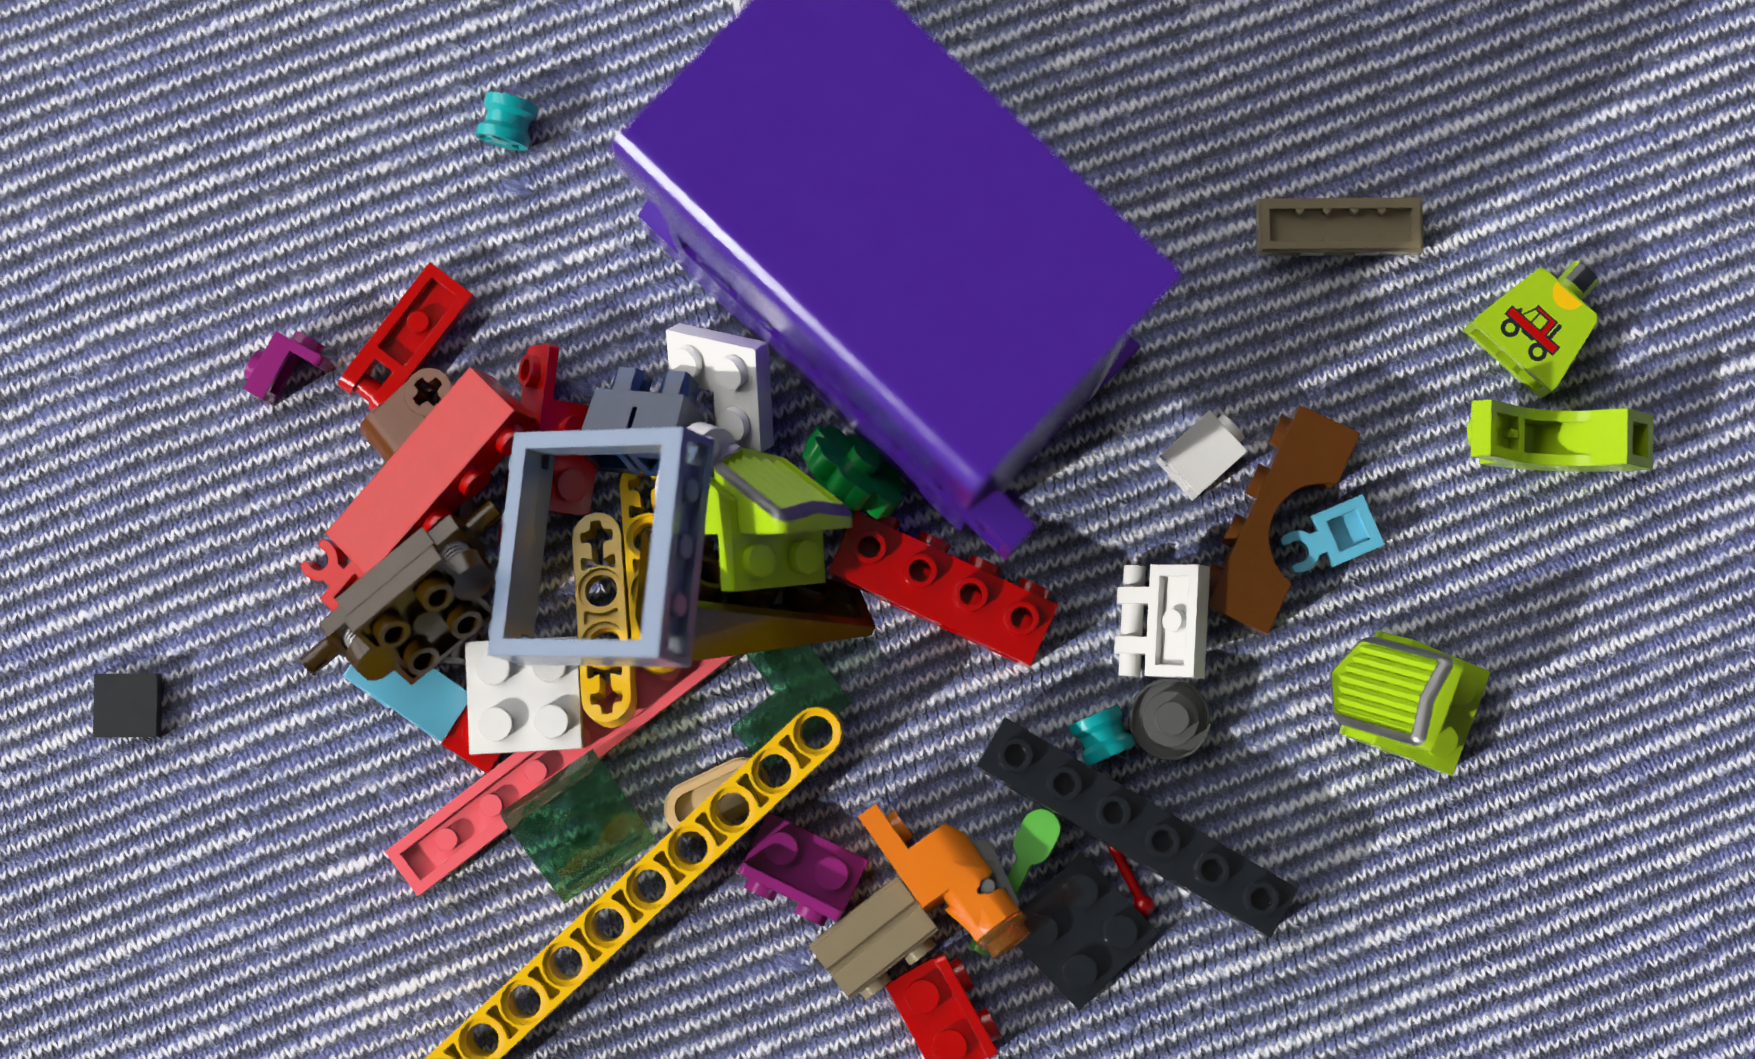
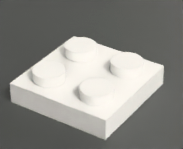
[465,636,584,755]

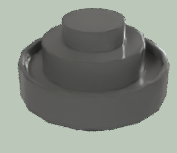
[1128,679,1210,760]

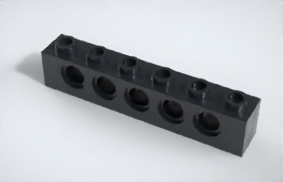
[974,717,1299,938]

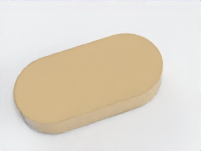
[664,757,770,837]

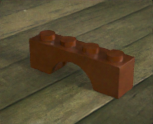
[1208,405,1361,637]

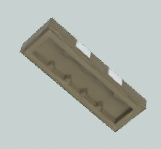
[1256,197,1424,256]

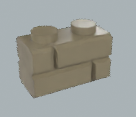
[808,875,939,1000]

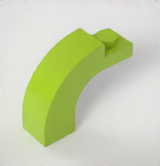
[1467,399,1654,472]

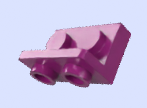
[737,812,868,927]

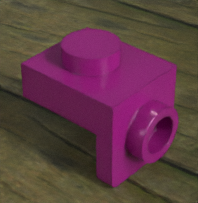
[243,330,333,407]

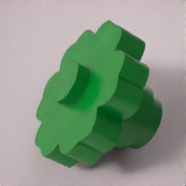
[802,425,906,519]

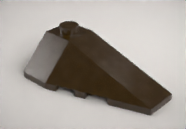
[635,529,876,660]

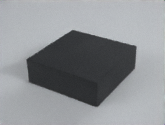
[93,673,162,738]

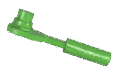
[969,809,1062,956]

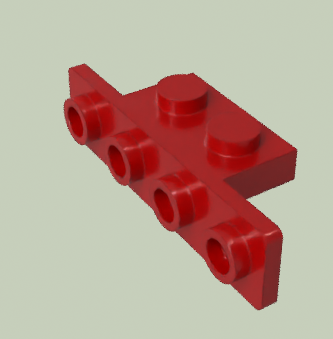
[498,343,596,548]

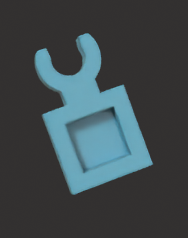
[1278,494,1385,574]

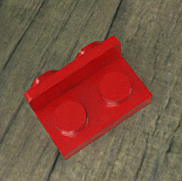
[885,951,1002,1059]

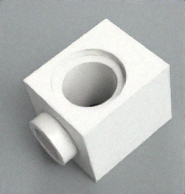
[1156,410,1247,501]

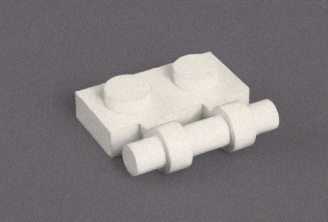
[1114,565,1210,679]

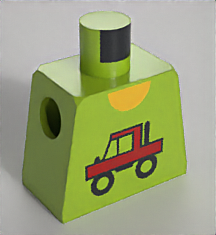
[1462,261,1599,399]

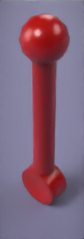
[1106,845,1155,917]

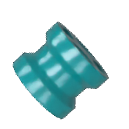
[475,92,539,151]
[1068,704,1136,766]

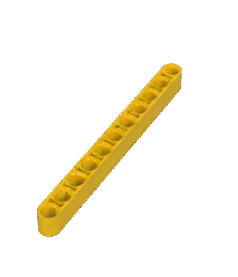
[425,706,844,1059]

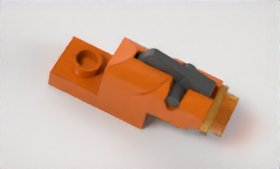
[858,804,1030,959]

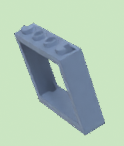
[488,427,715,667]

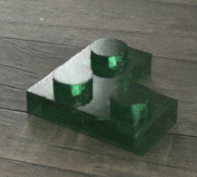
[731,645,853,771]

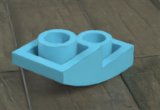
[342,664,467,741]

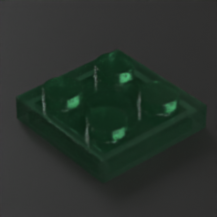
[500,749,657,904]

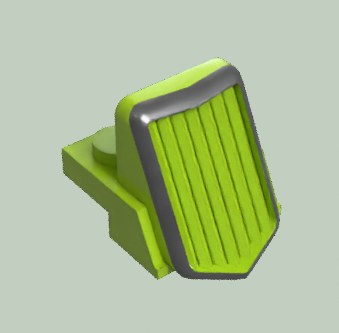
[705,447,853,591]
[1330,630,1491,776]

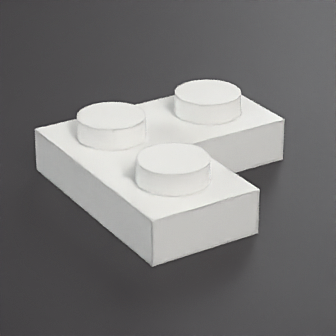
[666,323,774,452]

